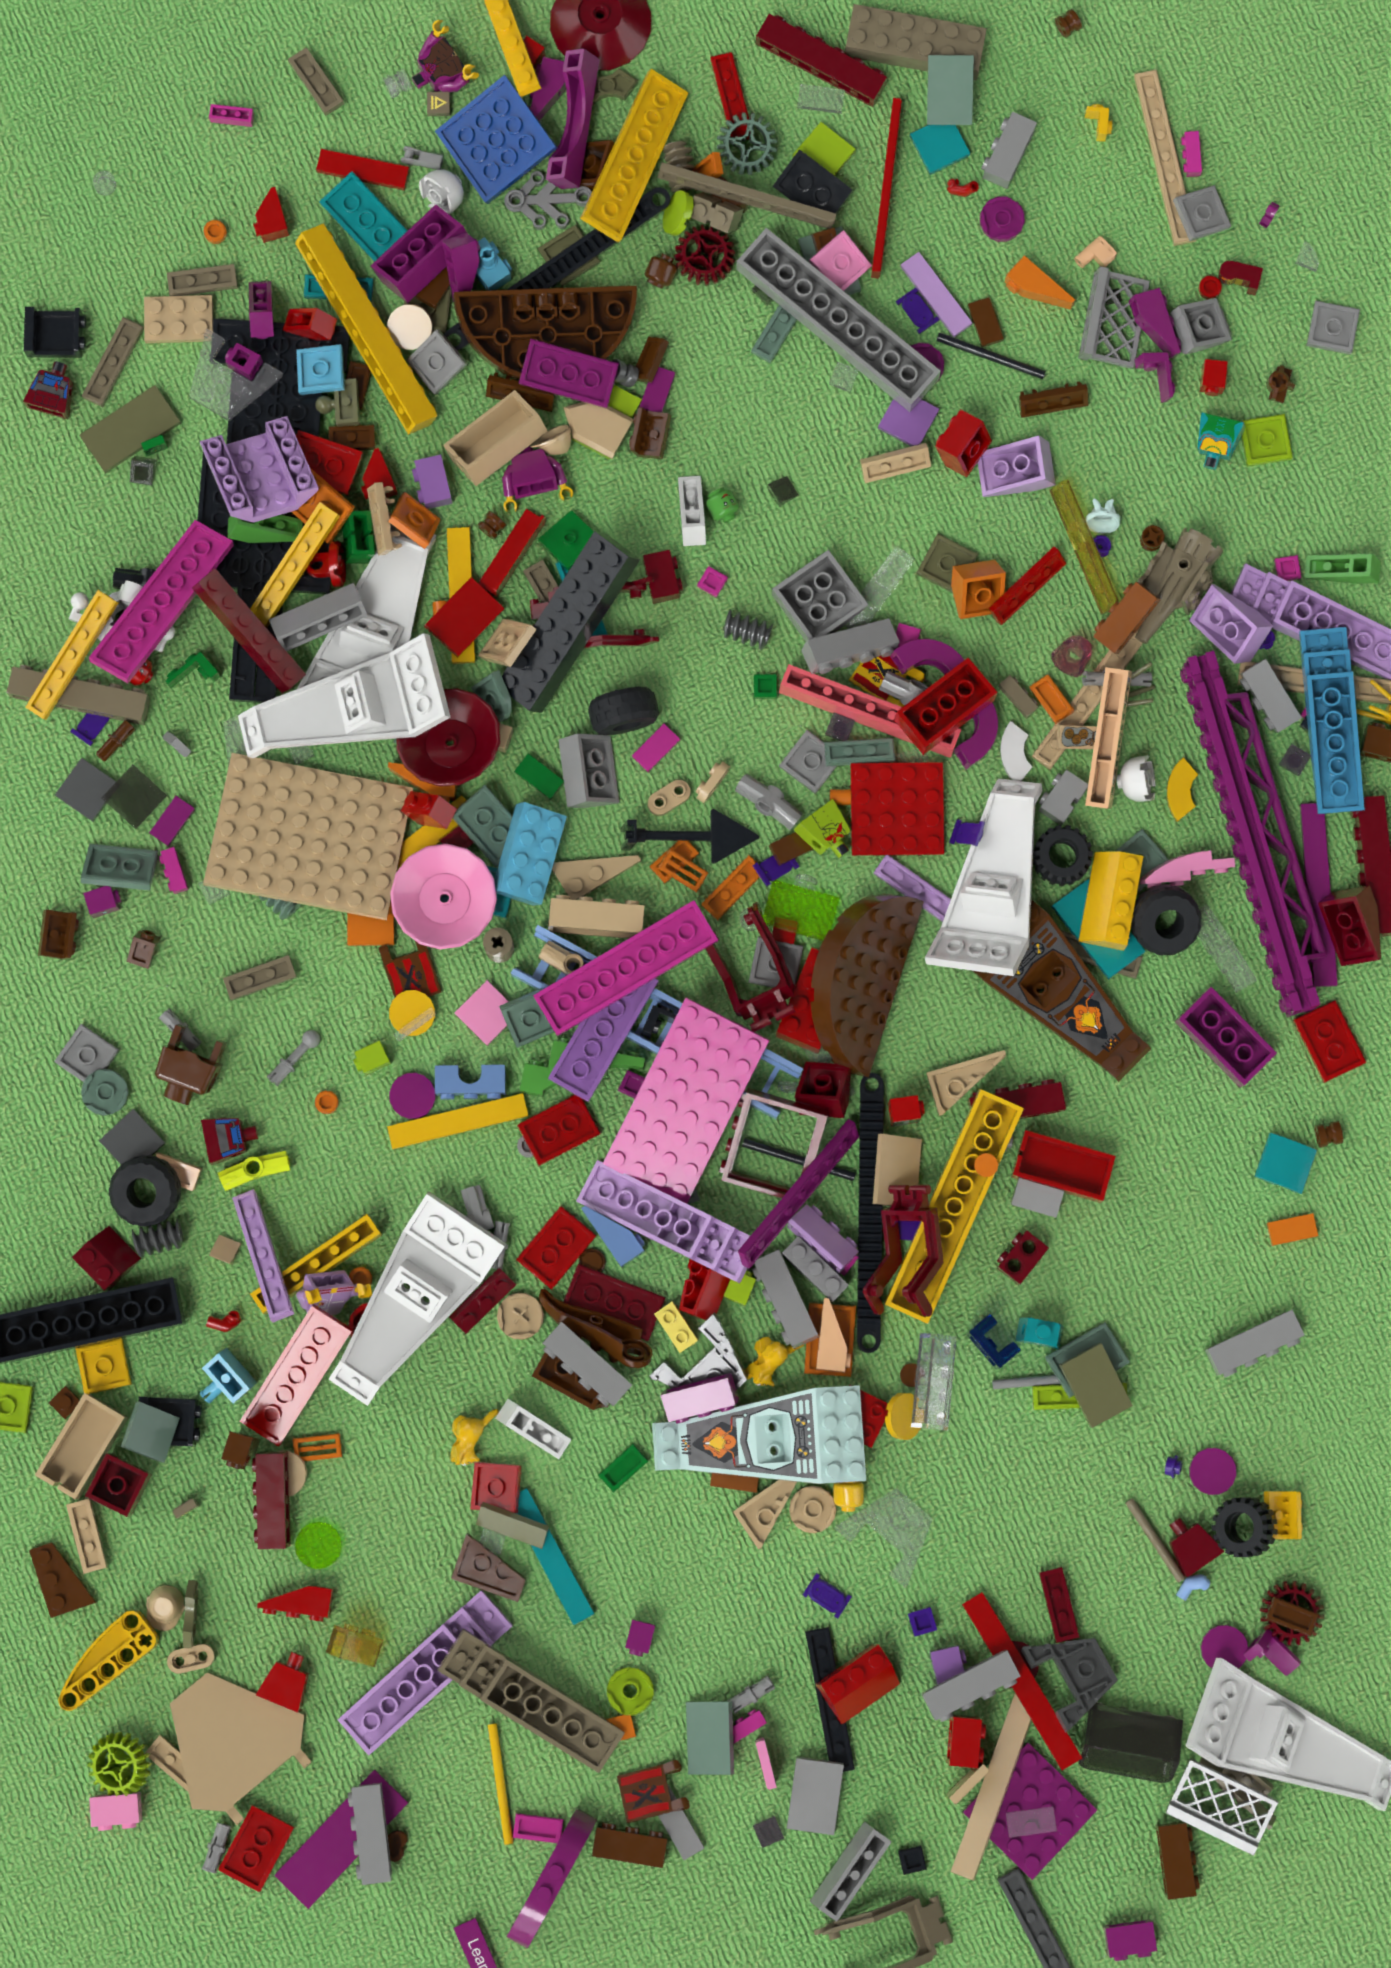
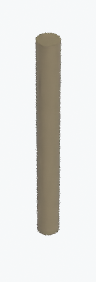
[1125,1498,1186,1583]

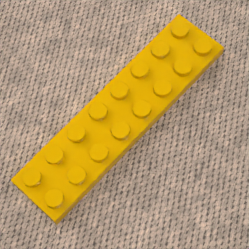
[580,69,689,242]

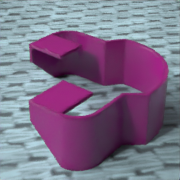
[1259,202,1280,229]

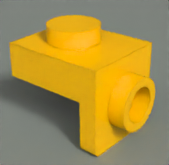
[1085,104,1112,142]

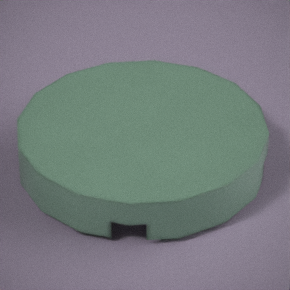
[81,1069,128,1116]

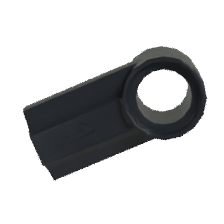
[113,568,156,589]

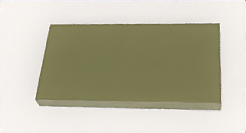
[79,385,181,474]

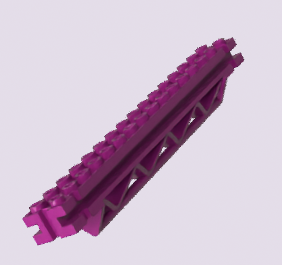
[1180,650,1327,1017]

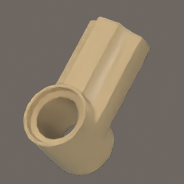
[539,941,584,976]

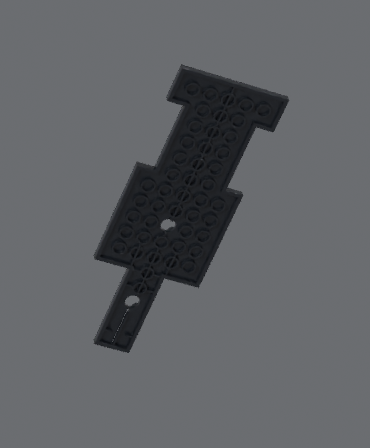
[197,319,350,703]

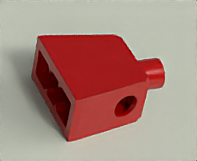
[256,1652,309,1713]

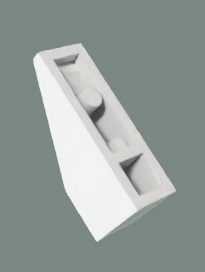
[678,476,706,546]
[495,1399,572,1459]

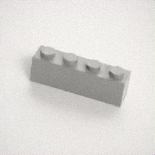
[269,583,368,651]
[801,618,899,674]
[752,1250,819,1349]
[1205,1310,1304,1378]
[542,1322,632,1406]
[921,1650,1020,1722]
[348,1782,393,1885]
[810,1822,892,1922]

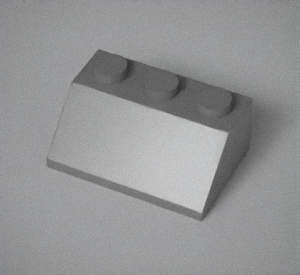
[559,733,619,808]

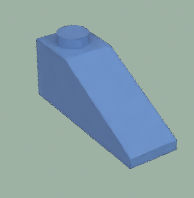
[581,1206,645,1268]

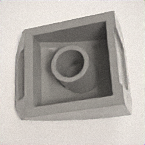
[1170,298,1232,355]

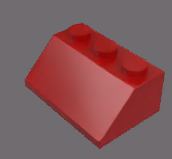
[815,1644,900,1724]

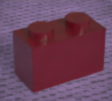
[643,549,683,604]

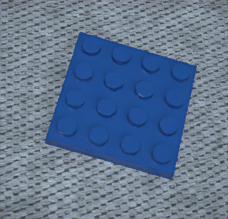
[435,75,558,204]

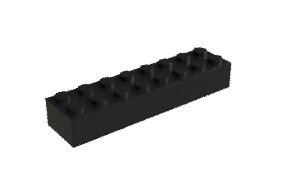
[502,531,640,713]
[0,1277,186,1364]

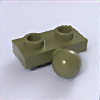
[315,378,360,427]

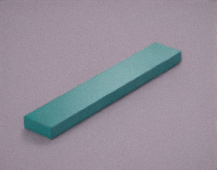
[515,1488,594,1625]

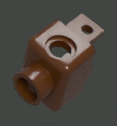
[155,1024,227,1105]

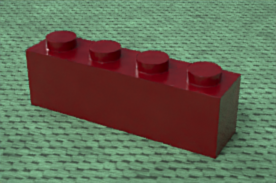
[968,1079,1066,1119]
[252,1451,291,1549]

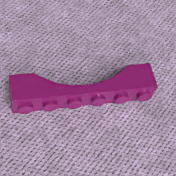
[546,49,600,189]

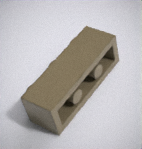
[998,675,1038,719]

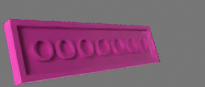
[89,520,234,683]
[533,900,718,1036]

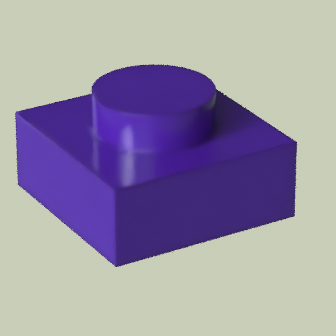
[907,1607,937,1637]

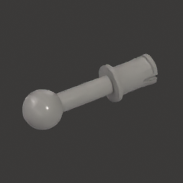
[267,1030,320,1087]

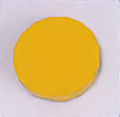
[389,990,435,1036]
[885,1393,923,1440]

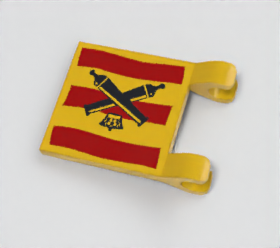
[849,656,925,707]

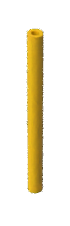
[488,1723,514,1845]

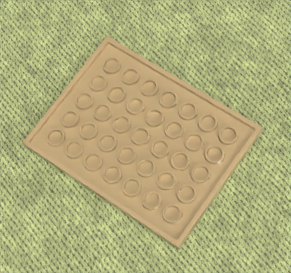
[203,753,413,920]

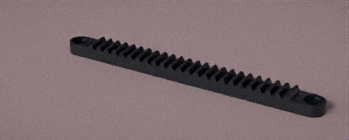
[444,187,670,351]
[857,1073,884,1353]

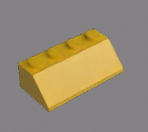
[1078,851,1143,951]

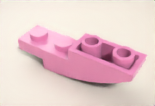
[1140,851,1235,888]

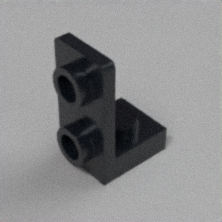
[641,1005,677,1039]

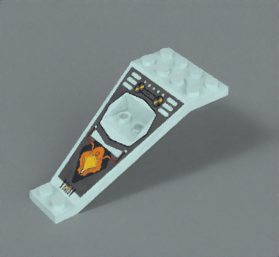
[652,1385,866,1484]

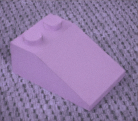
[978,436,1056,497]
[1189,584,1273,664]

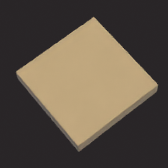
[946,1763,989,1804]

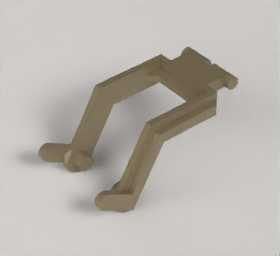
[813,1895,953,1968]

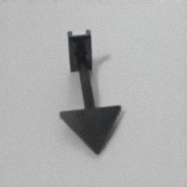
[621,809,759,864]

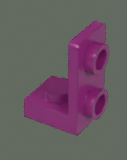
[1134,352,1175,403]
[1243,1630,1301,1676]

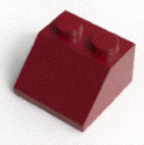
[794,1062,851,1118]
[72,1226,142,1291]

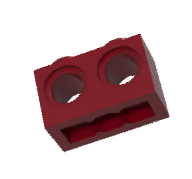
[997,1231,1049,1286]

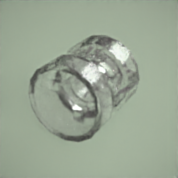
[383,69,413,99]

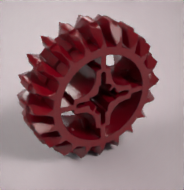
[674,224,735,286]
[1259,1581,1324,1646]

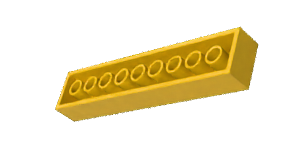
[884,1089,1024,1324]

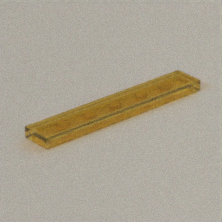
[1049,480,1120,615]

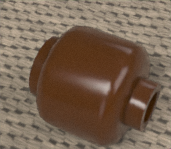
[644,254,678,289]

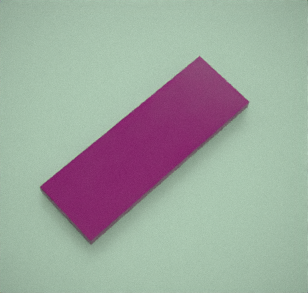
[274,1769,409,1909]

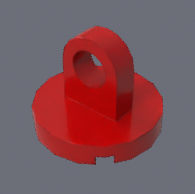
[306,541,346,588]

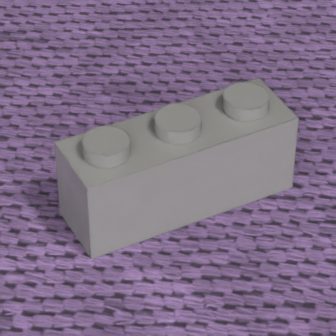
[981,112,1037,189]
[1239,659,1302,733]
[781,1236,849,1303]

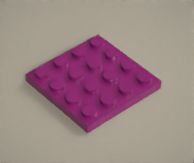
[962,1742,1097,1880]

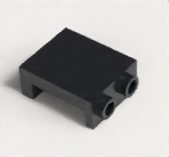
[24,307,87,358]
[138,1397,202,1447]

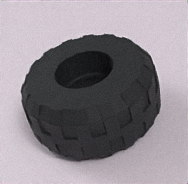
[588,686,659,735]
[1131,884,1202,956]
[109,1155,181,1226]

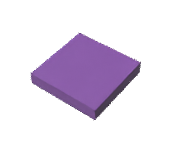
[878,399,939,447]

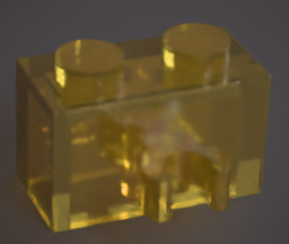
[326,1623,384,1667]

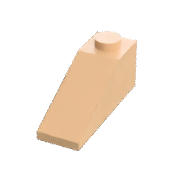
[816,1298,851,1373]

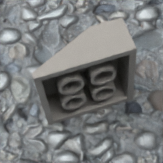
[772,550,868,642]

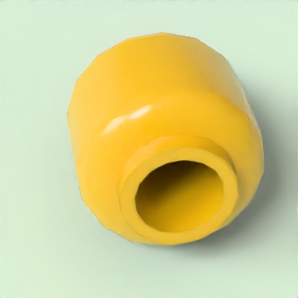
[833,1481,864,1512]

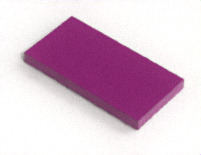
[518,339,619,409]

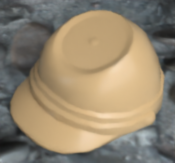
[530,425,571,455]
[146,1585,185,1631]

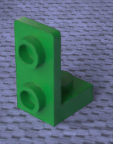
[165,652,220,688]

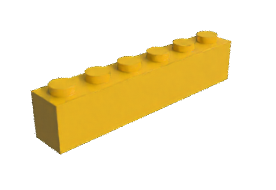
[250,1214,382,1315]

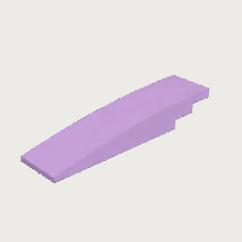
[1231,564,1391,681]
[576,1160,750,1284]
[338,1590,513,1756]

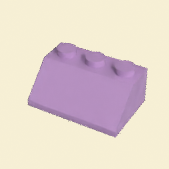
[787,1204,859,1274]

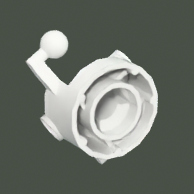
[69,581,175,653]

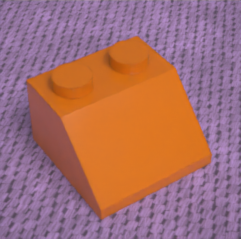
[951,559,1006,619]

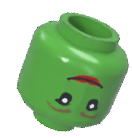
[706,487,739,523]

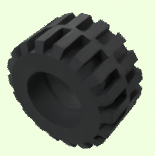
[1033,825,1093,886]
[1212,1497,1278,1557]

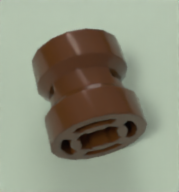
[1314,1121,1343,1148]

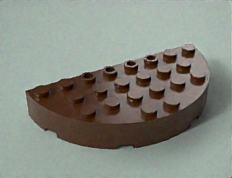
[453,286,637,380]
[811,894,924,1077]

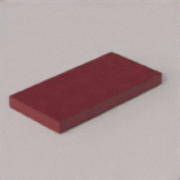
[563,1264,666,1342]

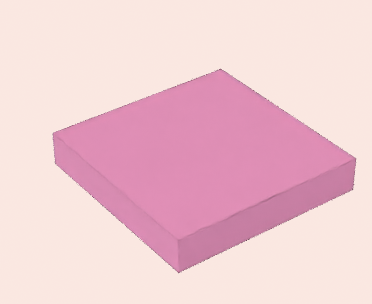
[809,230,872,291]
[454,981,509,1046]
[755,1737,777,1790]

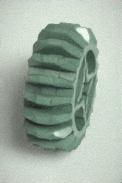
[716,113,777,175]

